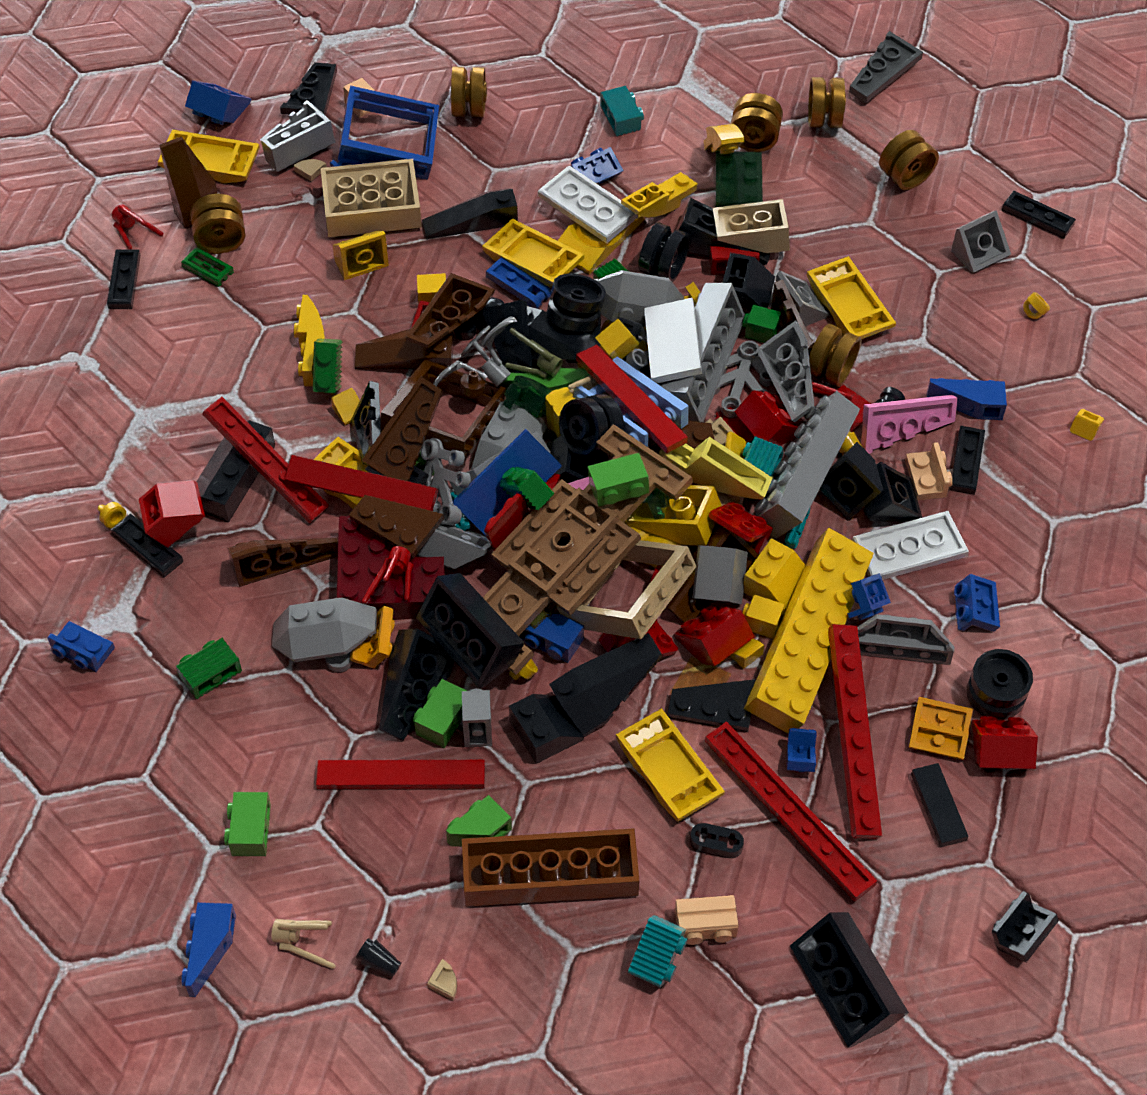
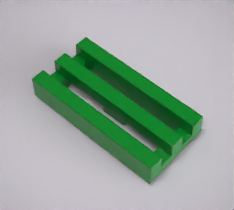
[181,247,234,287]

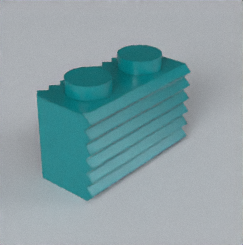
[600,86,644,136]
[742,437,784,479]
[628,915,688,987]

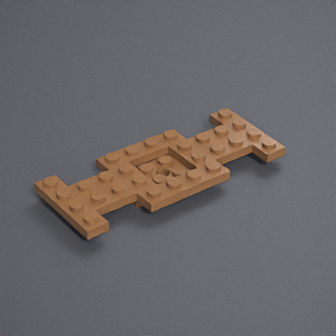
[483,424,693,675]

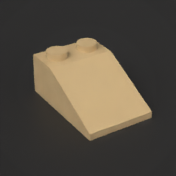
[713,199,790,253]

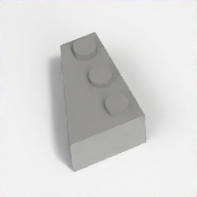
[260,100,335,172]

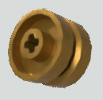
[451,66,487,117]
[808,77,846,128]
[731,93,783,152]
[879,130,939,190]
[190,193,246,254]
[809,324,862,387]

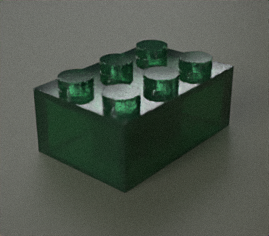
[714,151,763,208]

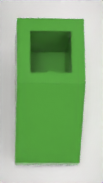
[446,795,512,847]

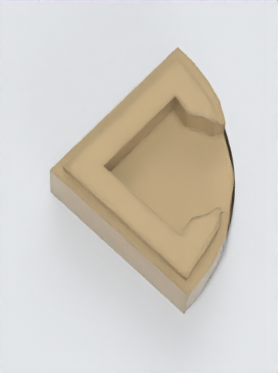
[294,159,326,182]
[427,959,457,1001]

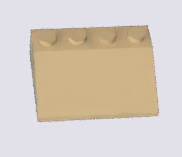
[321,159,422,237]

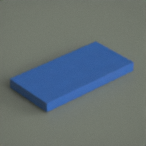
[453,429,562,536]

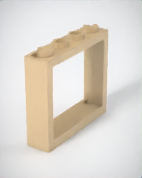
[557,540,697,639]

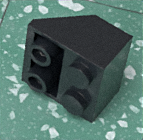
[723,253,775,313]

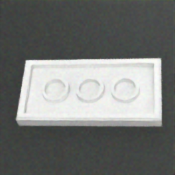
[538,166,638,243]
[644,298,702,383]
[852,511,969,580]

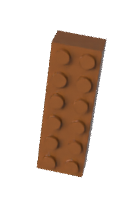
[462,828,640,906]

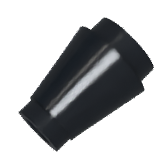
[356,938,402,978]

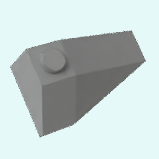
[756,320,815,422]

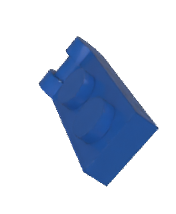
[486,257,551,309]

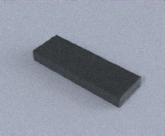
[1002,190,1076,239]
[107,249,141,309]
[950,425,985,495]
[111,513,184,578]
[911,763,969,847]

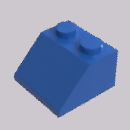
[185,80,252,125]

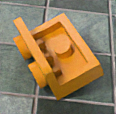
[350,606,395,668]

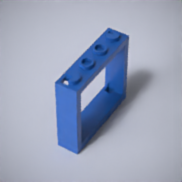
[338,86,439,180]

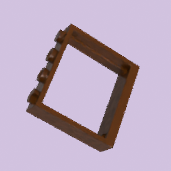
[380,360,506,458]

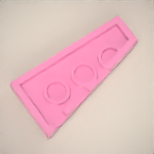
[861,395,957,454]

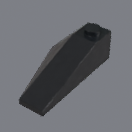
[422,188,518,240]
[676,198,770,265]
[527,306,601,363]
[379,629,455,740]
[549,633,663,737]

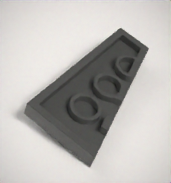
[849,31,923,103]

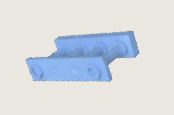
[574,356,689,447]

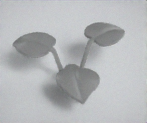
[433,316,517,387]

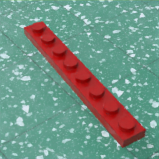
[828,624,882,839]
[705,721,877,902]

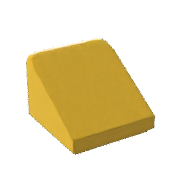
[331,388,360,425]
[1070,409,1104,441]
[725,432,746,459]
[730,638,764,669]

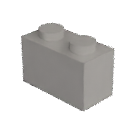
[462,689,492,747]

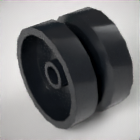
[638,222,691,282]
[546,274,606,332]
[559,394,625,455]
[967,649,1033,720]

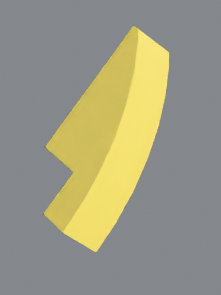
[659,437,772,499]

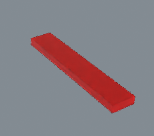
[576,345,688,454]
[202,397,329,524]
[285,455,439,511]
[316,759,485,789]

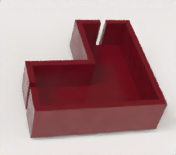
[337,516,445,620]

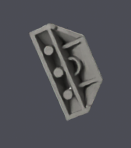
[594,270,684,327]
[471,399,547,469]
[416,524,492,569]
[272,598,377,662]
[858,614,954,665]

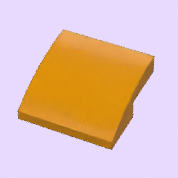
[909,697,973,760]

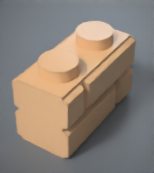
[675,895,738,945]

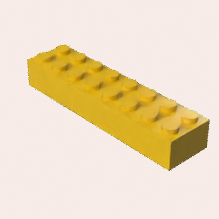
[744,528,874,733]

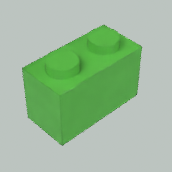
[588,453,649,507]
[413,679,467,748]
[224,792,271,856]

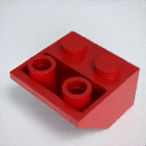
[734,390,803,446]
[139,480,205,547]
[674,605,755,666]
[972,716,1038,769]

